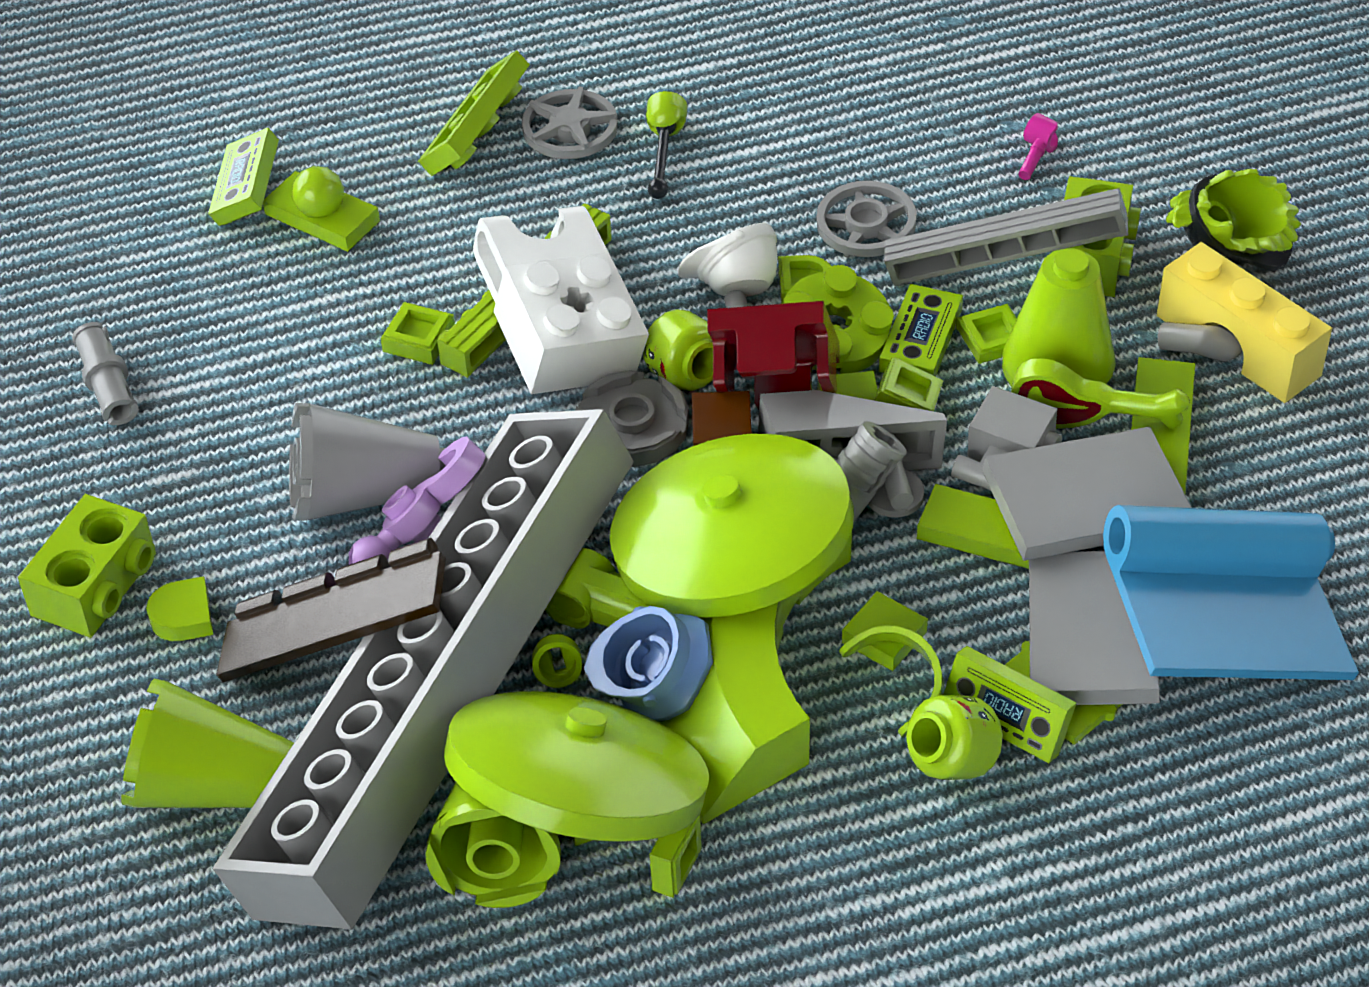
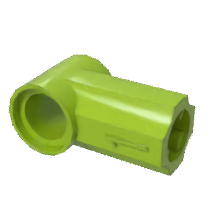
[545,548,650,629]

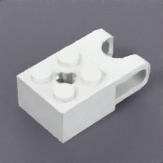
[473,206,649,395]

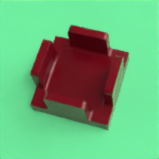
[707,301,840,410]

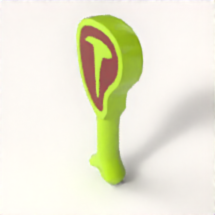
[1011,358,1190,430]

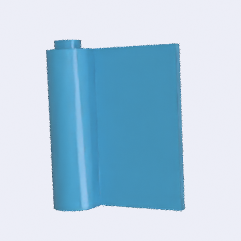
[1103,505,1359,680]

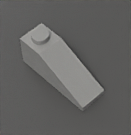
[758,390,947,471]

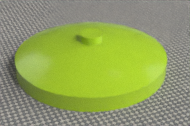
[610,434,854,618]
[444,691,709,842]

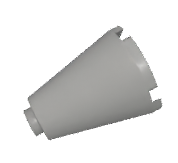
[289,403,446,521]

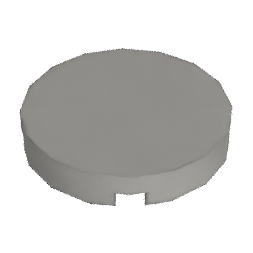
[576,371,689,467]

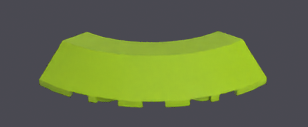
[659,531,852,825]

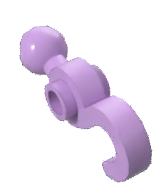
[348,436,486,567]

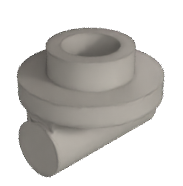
[868,460,924,517]

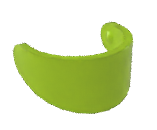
[839,625,944,738]

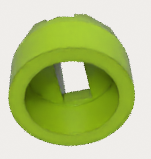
[532,633,582,688]

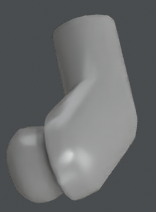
[1158,322,1242,362]

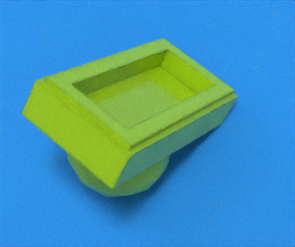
[263,166,380,252]

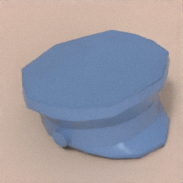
[584,606,713,722]

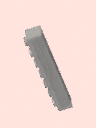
[884,188,1128,286]

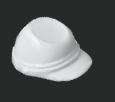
[678,222,777,297]

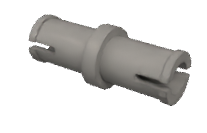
[72,322,139,425]

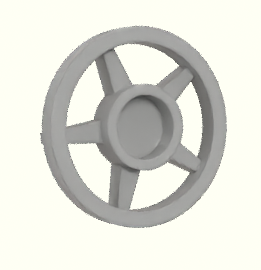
[522,86,618,159]
[816,181,917,258]

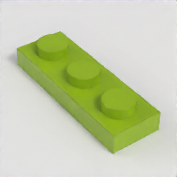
[418,50,530,176]

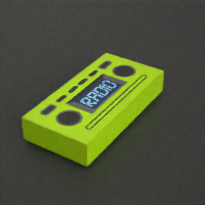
[208,127,279,226]
[879,284,963,377]
[943,646,1077,763]

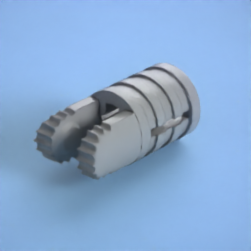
[835,421,907,523]

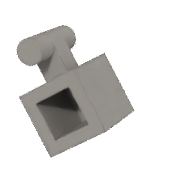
[951,386,1062,491]

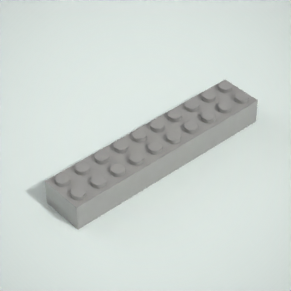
[212,409,634,929]

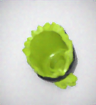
[1166,168,1301,272]

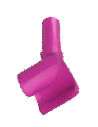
[1018,113,1058,180]

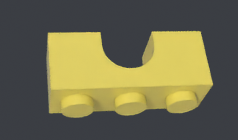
[1157,242,1332,403]

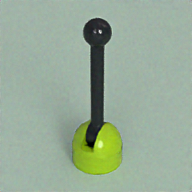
[646,91,688,199]

